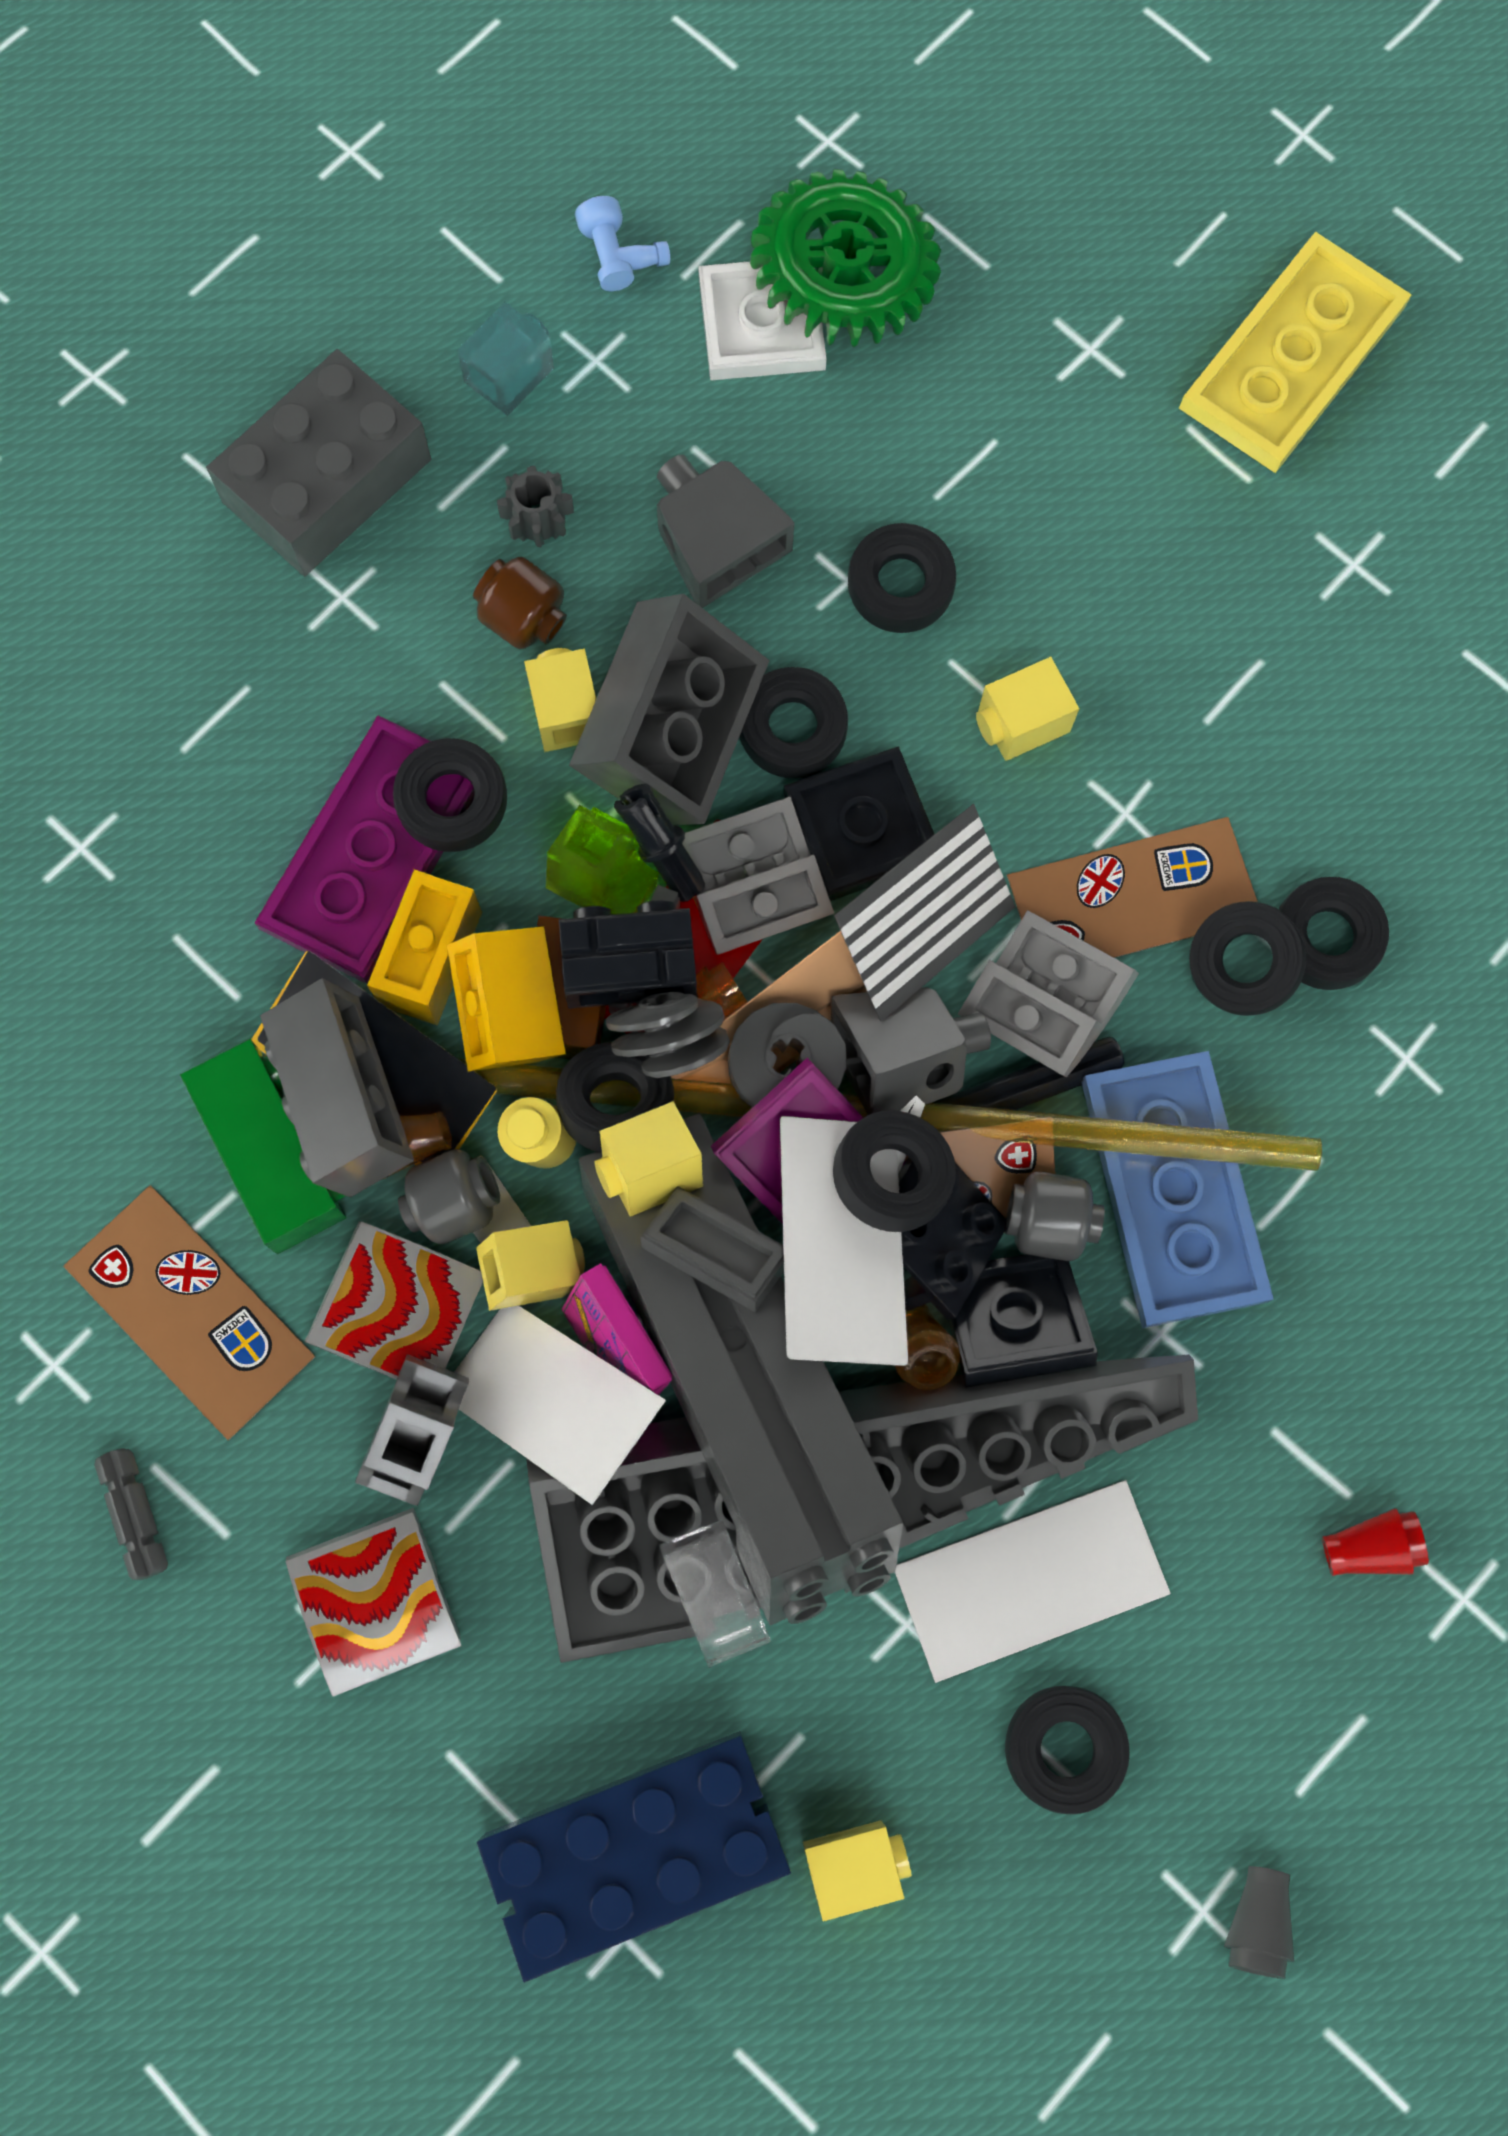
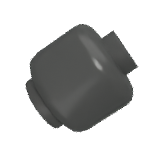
[398,1149,500,1244]
[1005,1171,1105,1261]

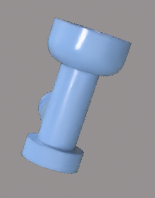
[575,196,670,291]

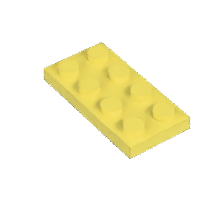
[1179,231,1412,473]

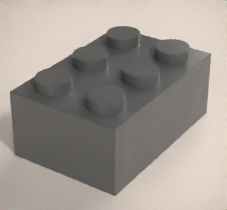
[206,349,432,577]
[569,594,770,825]

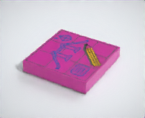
[561,1264,673,1395]

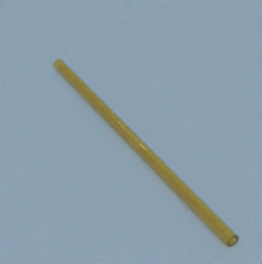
[457,1058,1322,1171]

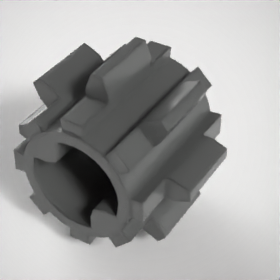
[497,465,574,547]

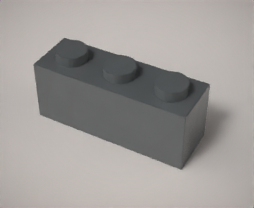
[260,978,414,1198]

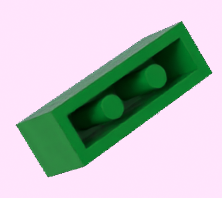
[180,1039,347,1255]

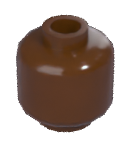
[473,557,567,650]

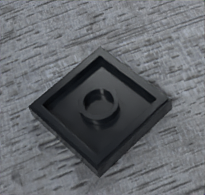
[783,746,935,901]
[948,1254,1098,1387]

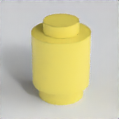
[497,1097,576,1169]

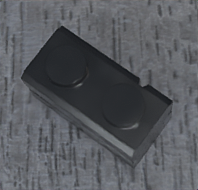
[559,900,697,1009]

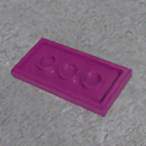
[254,715,475,984]

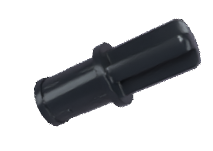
[614,784,705,902]

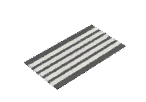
[834,803,1015,1022]

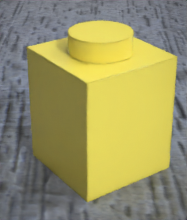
[524,648,596,752]
[976,657,1079,761]
[594,1101,703,1217]
[476,1220,585,1311]
[802,1820,912,1921]

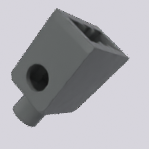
[657,455,794,608]
[831,987,991,1115]

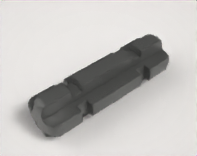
[94,1448,168,1580]

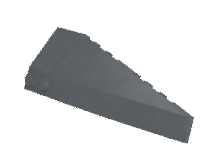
[526,1354,1198,1663]

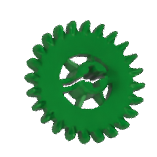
[750,169,941,348]

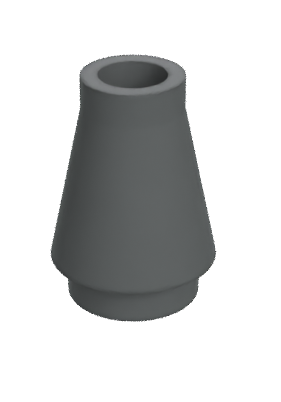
[1224,1866,1295,1979]

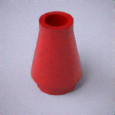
[1322,1508,1429,1576]

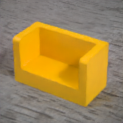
[367,869,482,1026]
[447,927,566,1072]

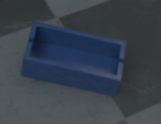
[476,1731,791,1983]

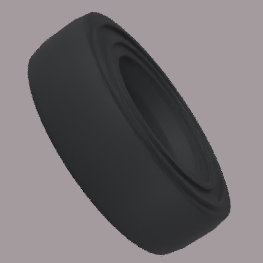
[848,523,956,633]
[740,667,848,778]
[393,738,507,852]
[1278,877,1389,990]
[1189,901,1307,1016]
[556,1042,674,1153]
[833,1110,956,1232]
[1005,1686,1130,1815]

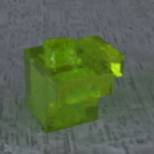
[546,805,659,915]

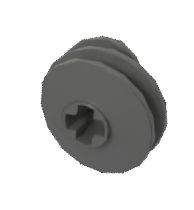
[606,992,730,1078]
[727,1003,846,1108]

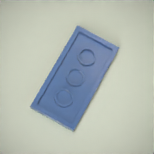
[1081,1051,1274,1329]

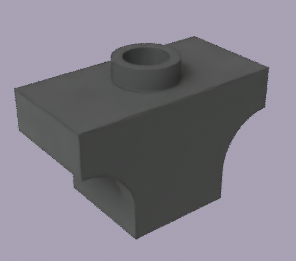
[355,1354,469,1506]

